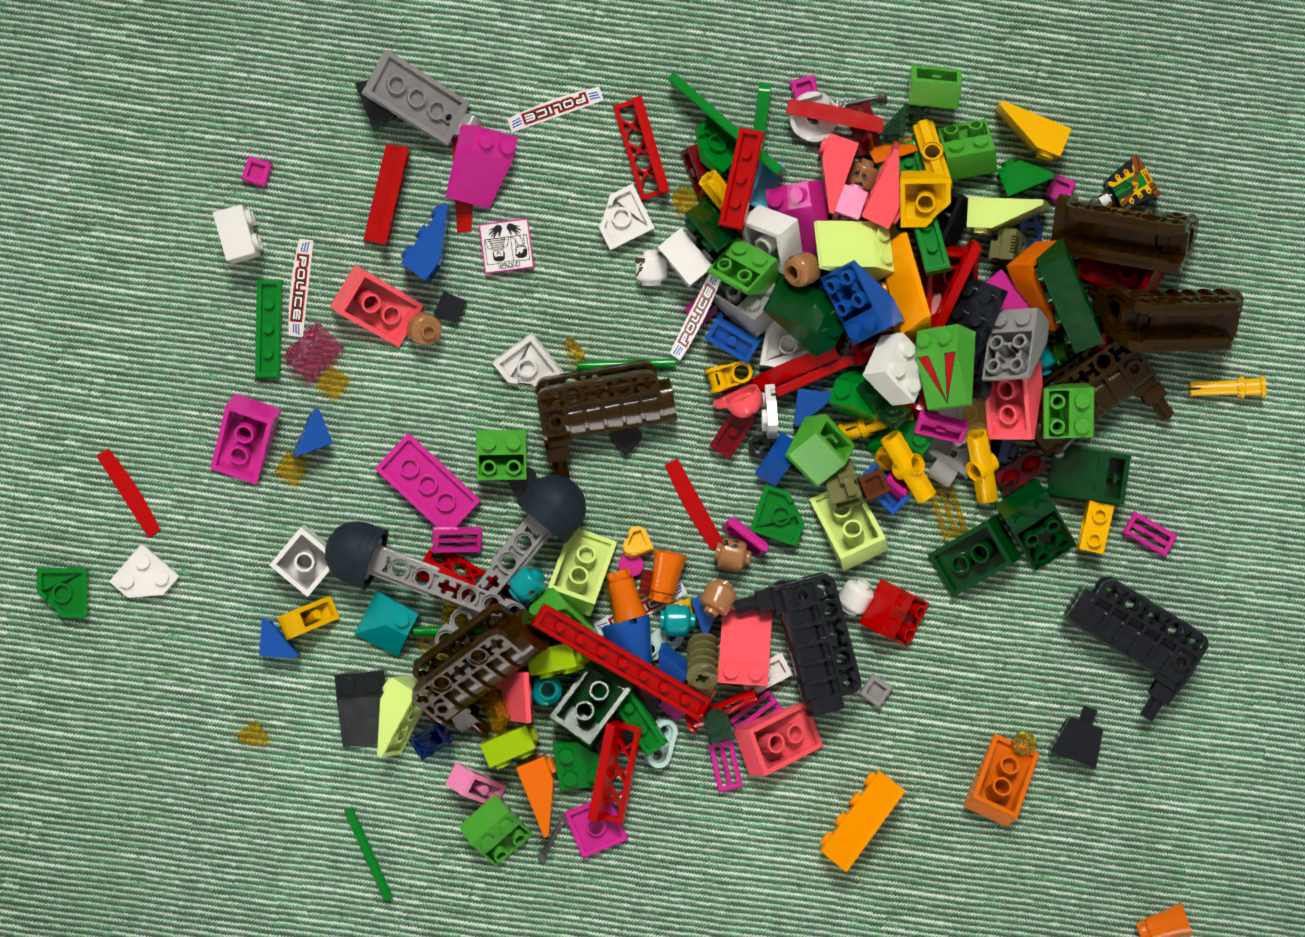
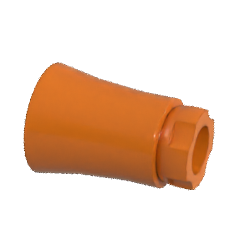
[649,549,688,604]
[606,568,647,624]
[1136,901,1193,937]

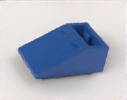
[401,202,451,284]
[820,260,904,346]

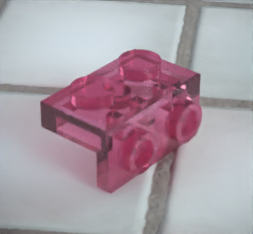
[284,321,344,382]

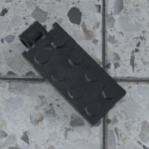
[945,276,1008,371]

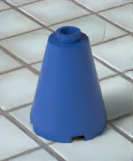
[601,614,652,664]

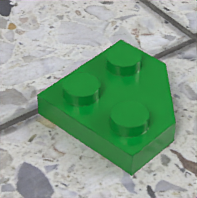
[695,116,737,176]
[750,484,804,547]
[37,568,88,618]
[552,739,600,791]

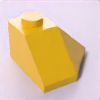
[900,171,951,228]

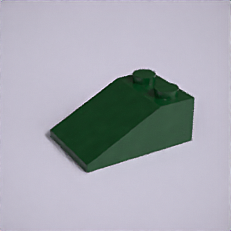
[763,274,844,357]
[928,514,1022,597]
[549,660,634,750]

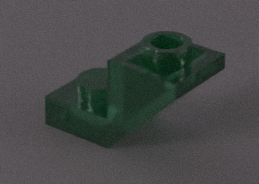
[878,104,930,141]
[856,380,912,431]
[702,708,735,745]

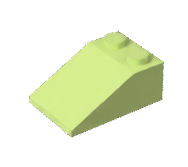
[967,197,1050,237]
[814,220,895,281]
[809,491,888,571]
[547,528,617,617]
[377,675,427,757]

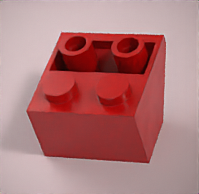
[859,579,930,647]

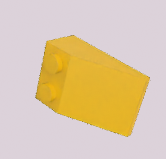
[995,100,1071,163]

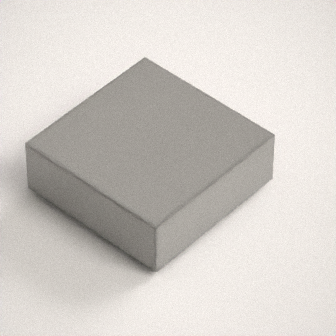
[858,673,893,708]

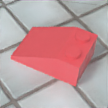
[818,133,859,218]
[861,141,900,229]
[330,264,424,347]
[985,360,1043,440]
[718,608,772,686]
[497,667,534,723]
[733,702,823,776]

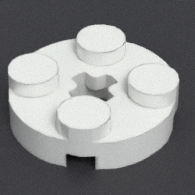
[789,91,838,142]

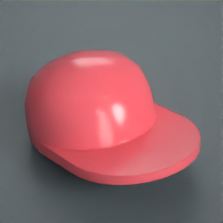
[713,384,763,418]

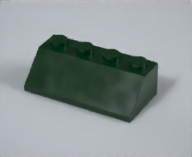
[1035,238,1103,354]

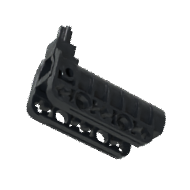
[734,572,861,717]
[1062,576,1209,721]

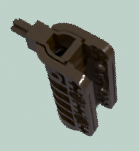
[1051,193,1199,274]
[1087,284,1244,352]
[1032,339,1174,456]
[536,360,677,479]
[412,603,549,738]

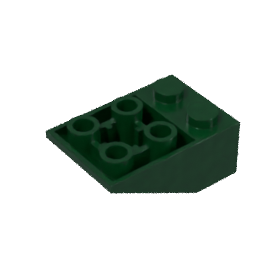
[684,198,740,256]
[1047,447,1131,505]
[994,479,1076,571]

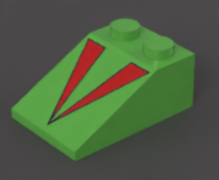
[915,324,976,411]

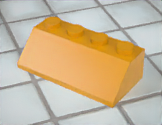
[880,232,931,344]
[819,769,905,872]

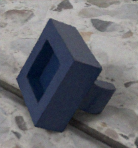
[990,439,1019,463]

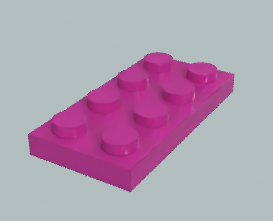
[375,433,481,536]

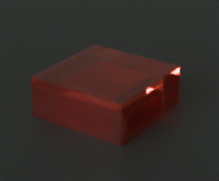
[638,568,653,595]

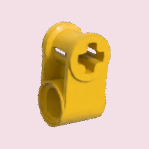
[704,361,753,394]

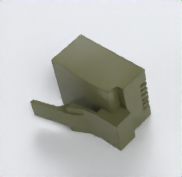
[989,228,1028,267]
[824,458,864,512]

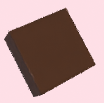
[858,468,891,501]

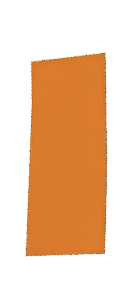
[868,137,919,163]

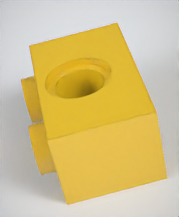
[1075,500,1114,554]

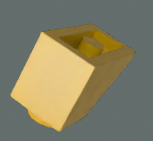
[277,595,340,640]

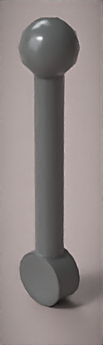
[836,92,887,108]
[537,815,567,862]

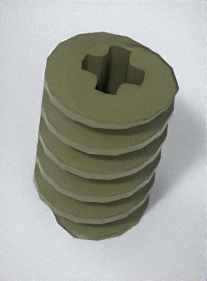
[686,633,719,689]

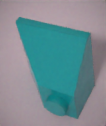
[354,590,421,657]

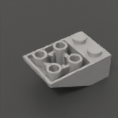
[698,275,776,338]
[982,308,1050,381]

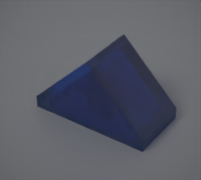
[409,721,454,760]

